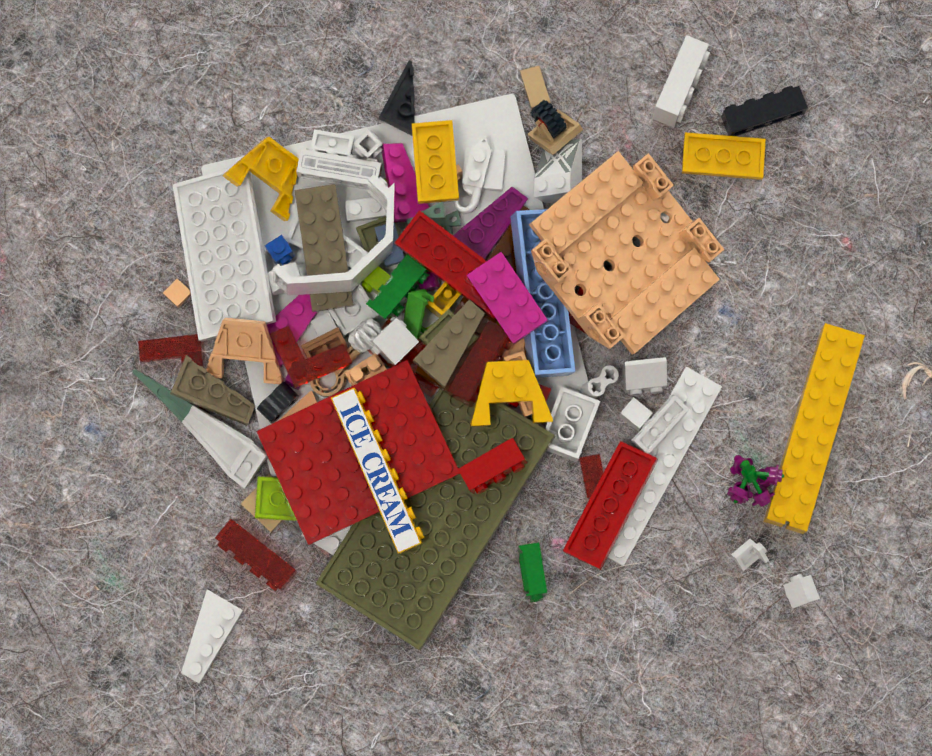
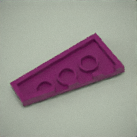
[453,187,528,259]

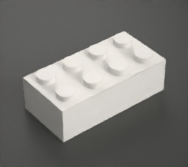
[652,35,710,128]

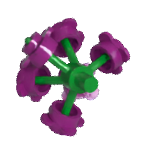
[727,455,784,507]

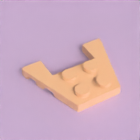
[206,318,284,384]

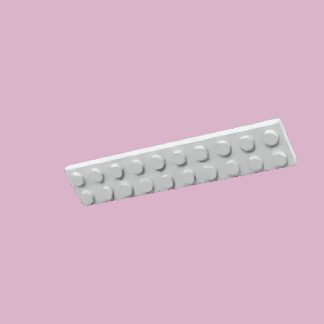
[607,367,722,566]

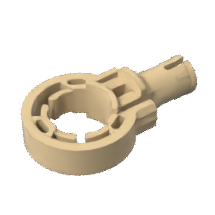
[309,345,361,397]

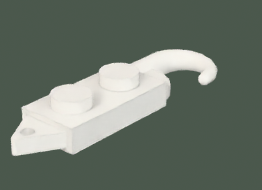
[454,136,492,213]

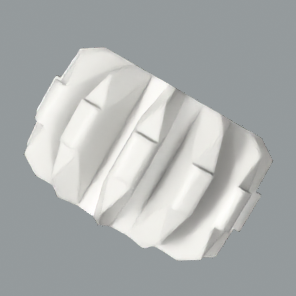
[348,318,383,353]

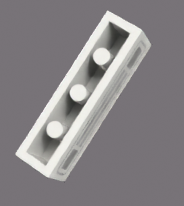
[296,148,382,190]

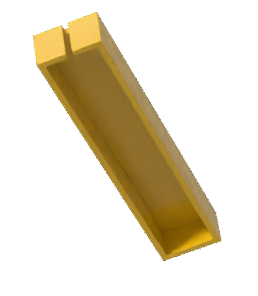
[763,323,865,534]

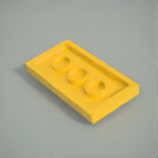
[412,120,459,204]
[682,132,766,180]

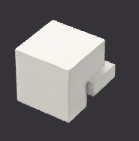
[369,317,419,365]

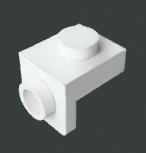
[731,539,769,571]

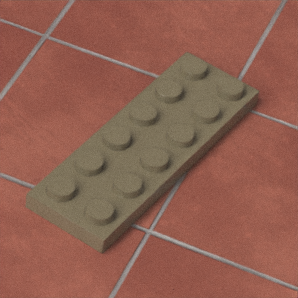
[295,184,354,312]

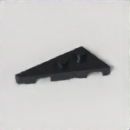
[378,61,415,136]

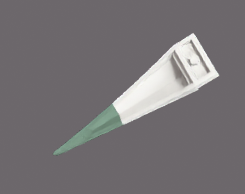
[132,369,268,489]

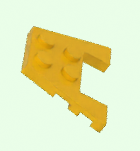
[223,137,299,221]
[470,360,553,427]

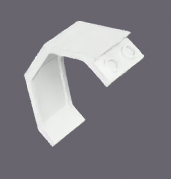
[272,174,394,295]

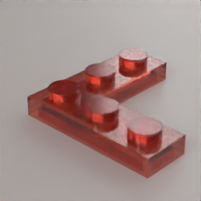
[270,326,352,388]
[138,334,204,368]

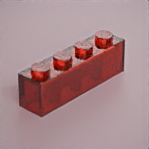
[447,320,513,408]
[215,519,297,591]

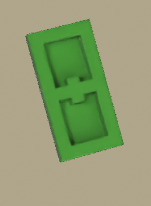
[403,289,434,339]

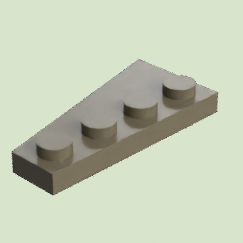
[413,300,485,389]
[170,355,255,426]

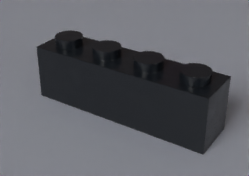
[721,86,808,136]

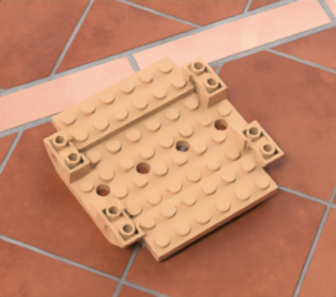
[529,151,725,355]

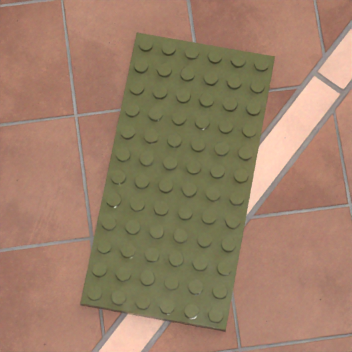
[315,379,556,651]

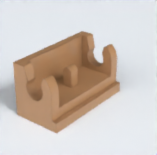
[301,327,348,369]

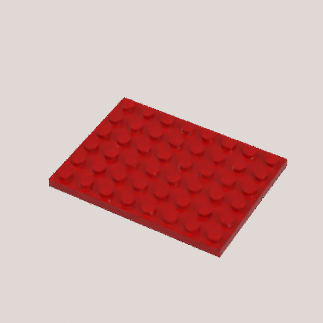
[256,360,460,545]

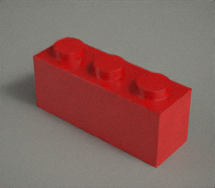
[458,438,527,494]

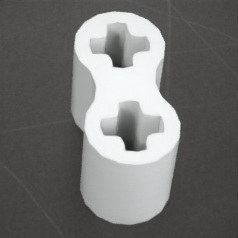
[580,365,619,399]

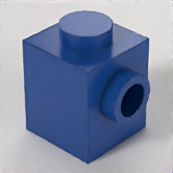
[264,234,295,266]

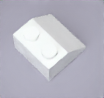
[622,357,667,396]

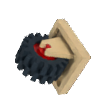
[528,100,583,155]

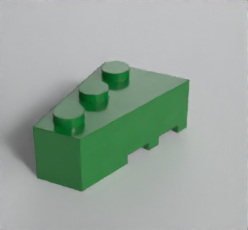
[366,254,430,319]

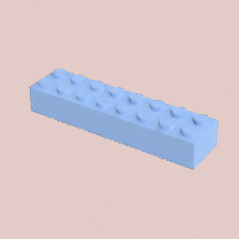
[510,209,575,378]

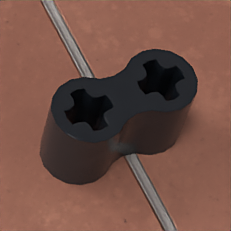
[257,382,299,424]

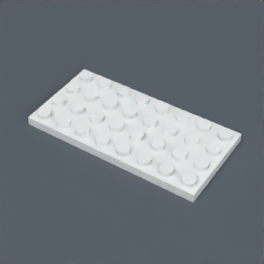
[172,168,276,341]

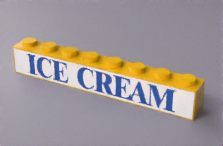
[331,388,425,554]

